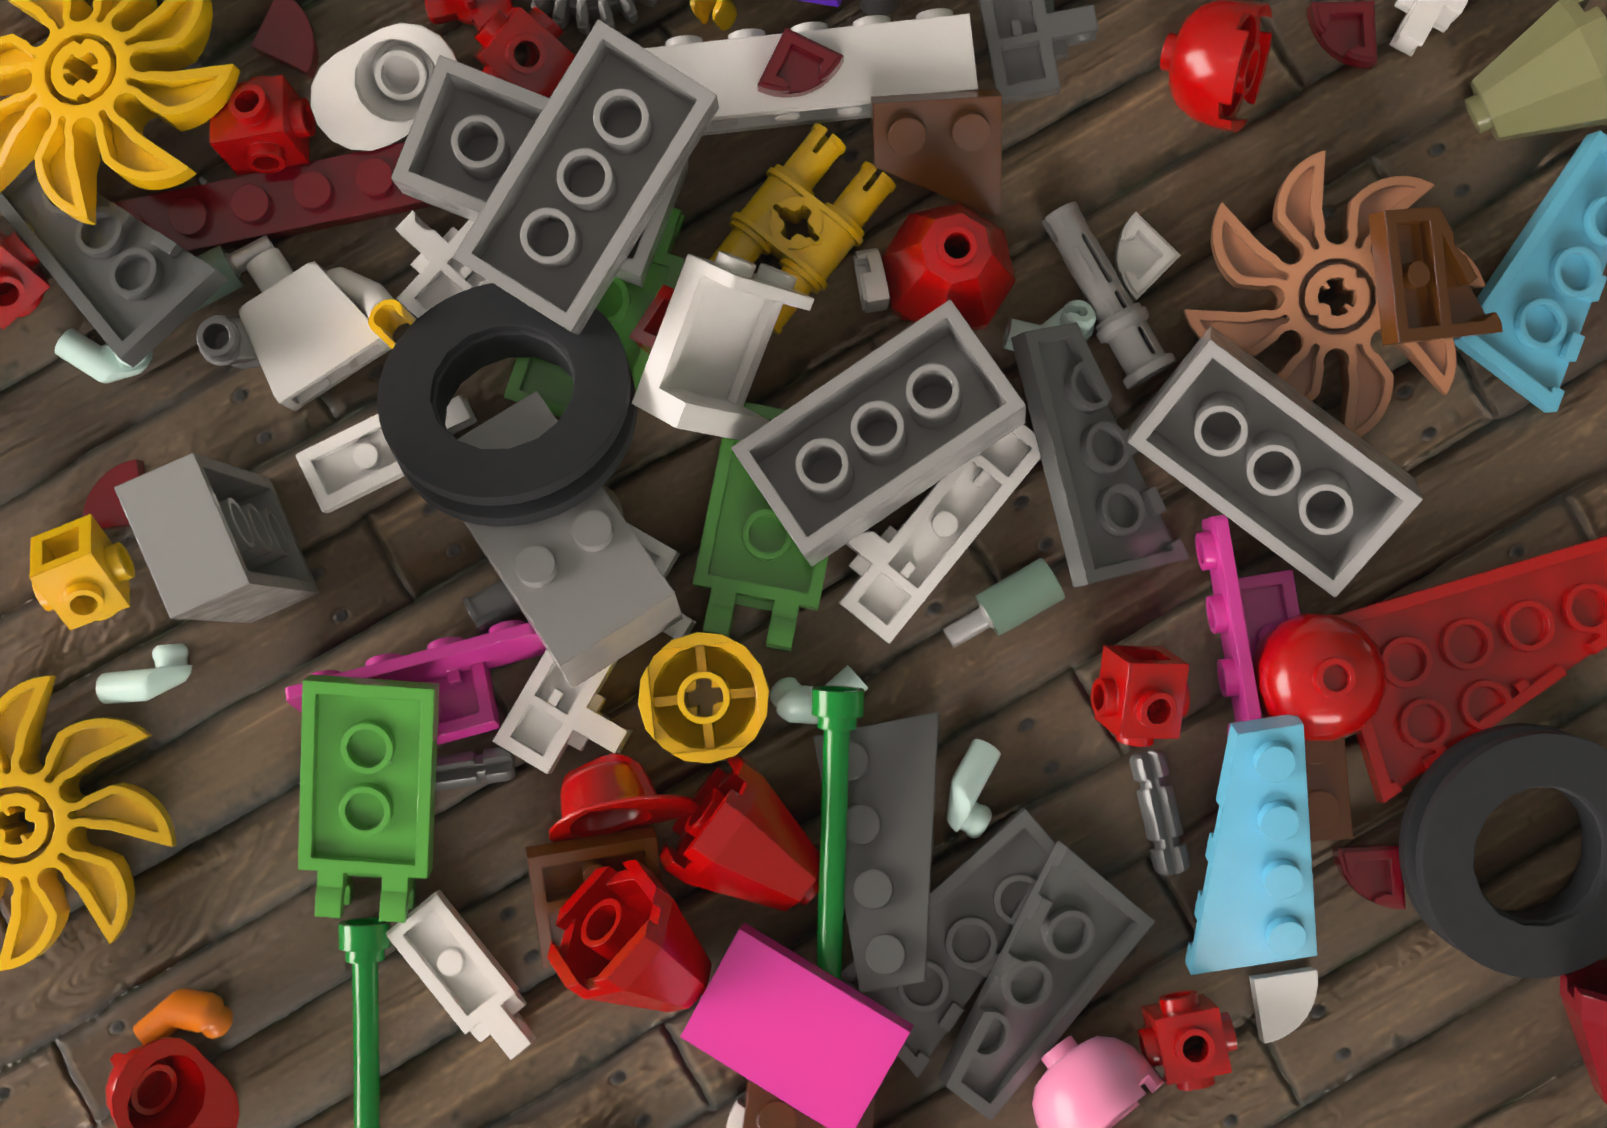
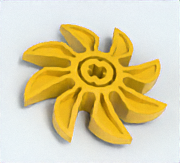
[0,0,240,225]
[0,676,177,971]

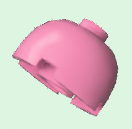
[1032,1035,1164,1128]

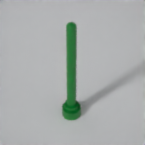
[811,686,864,981]
[338,917,391,1128]

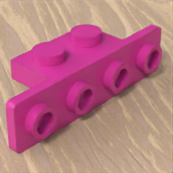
[1195,515,1300,734]
[285,620,546,745]

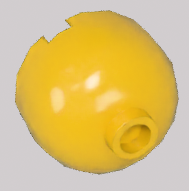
[638,632,769,763]

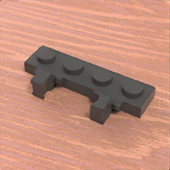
[978,0,1098,105]

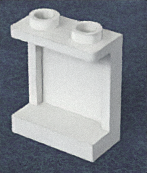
[632,250,814,440]

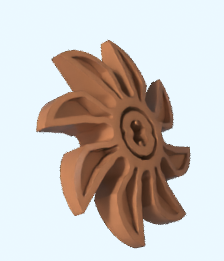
[1183,150,1485,438]

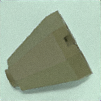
[1464,0,1607,141]

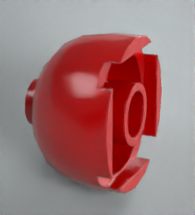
[1160,0,1273,133]
[1252,613,1386,741]

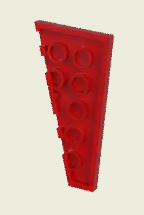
[1336,535,1607,803]

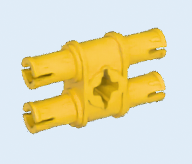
[709,123,896,335]

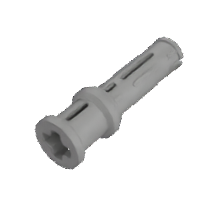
[1041,201,1177,390]

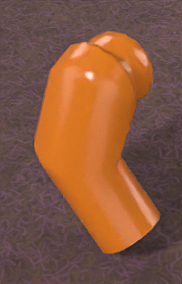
[133,988,233,1044]

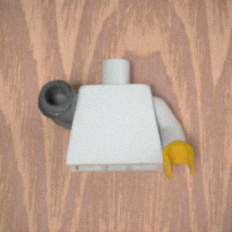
[196,248,417,411]

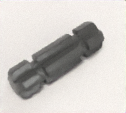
[435,747,516,792]
[1129,749,1191,876]

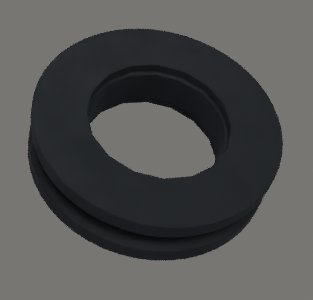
[377,283,638,527]
[1399,723,1607,978]

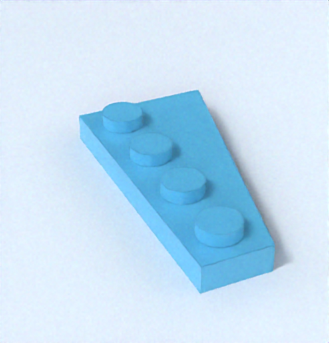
[1453,130,1607,413]
[1185,715,1317,975]

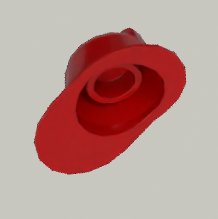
[549,753,698,842]
[105,1037,240,1128]

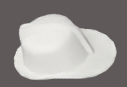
[310,23,457,151]

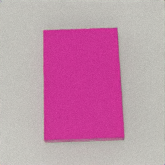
[680,923,914,1128]

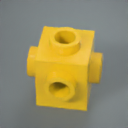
[29,514,135,631]

